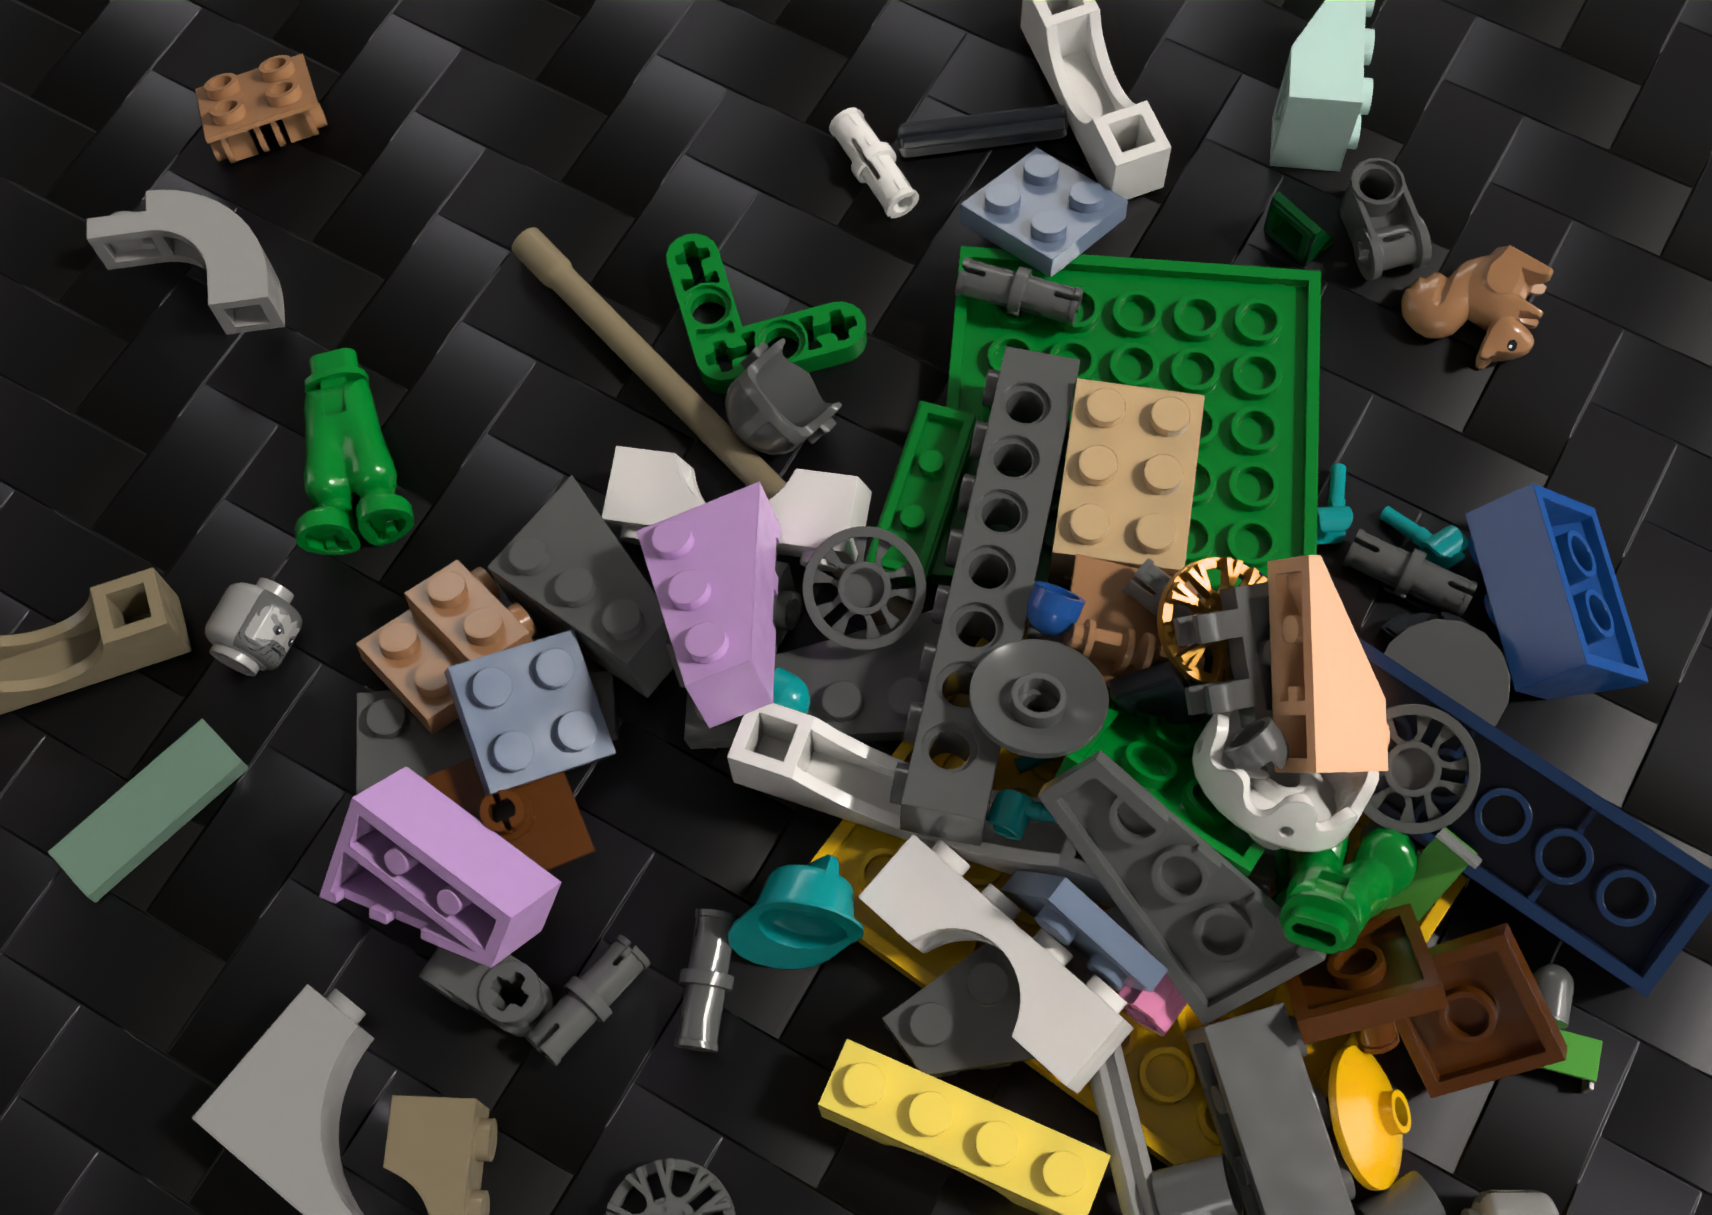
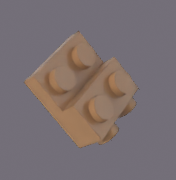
[356,560,537,735]

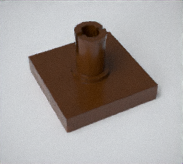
[423,758,596,872]
[1286,903,1449,1055]
[1395,923,1568,1098]

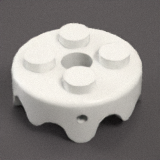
[1192,710,1379,852]

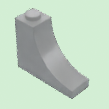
[192,984,375,1215]

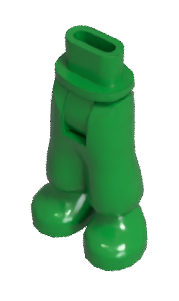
[294,348,415,555]
[1279,827,1418,954]

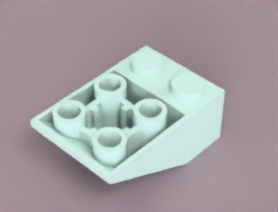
[1270,0,1375,172]

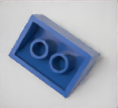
[1465,483,1649,700]

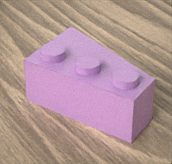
[636,481,781,728]
[319,766,562,968]

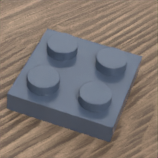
[959,148,1128,278]
[444,629,616,796]

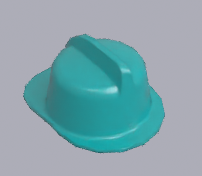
[727,854,864,969]

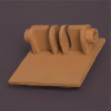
[195,53,328,164]
[1062,554,1205,690]

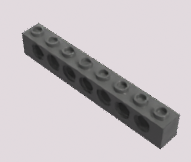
[890,346,1080,846]

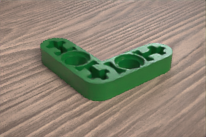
[666,233,867,394]

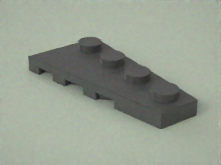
[684,610,942,749]
[356,671,619,795]

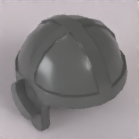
[725,338,842,455]

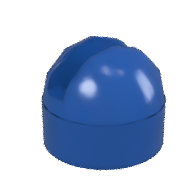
[1027,581,1086,636]

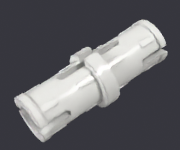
[829,107,919,218]

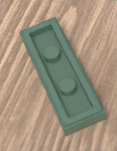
[48,719,249,903]

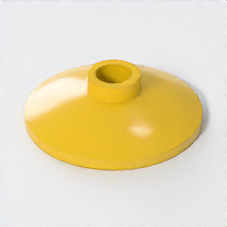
[1328,1045,1411,1191]

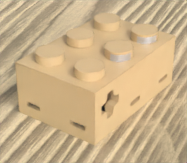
[1047,378,1205,586]

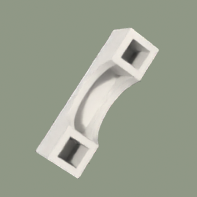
[1020,0,1171,200]
[602,446,872,572]
[859,834,1134,1093]

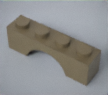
[0,567,192,715]
[383,1095,497,1215]

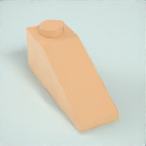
[1267,555,1390,773]

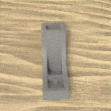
[87,190,285,335]

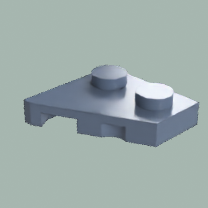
[1000,870,1168,993]

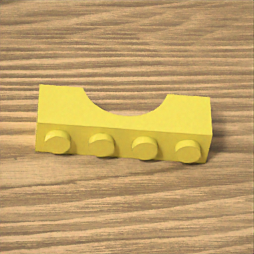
[818,1039,1111,1215]

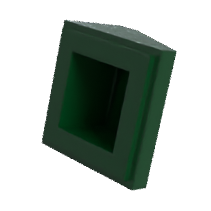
[1263,192,1334,267]

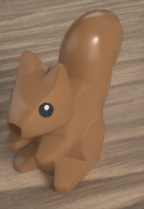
[1401,245,1554,369]

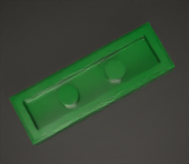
[866,401,980,590]

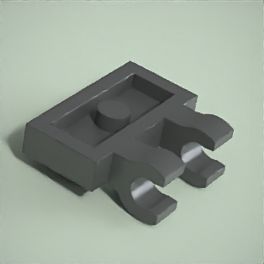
[1173,582,1273,728]

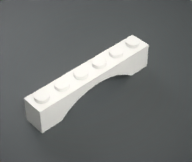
[727,703,1117,908]

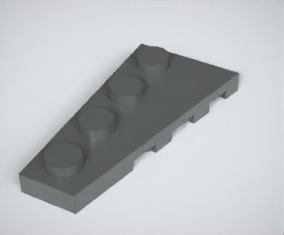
[1037,750,1326,1026]

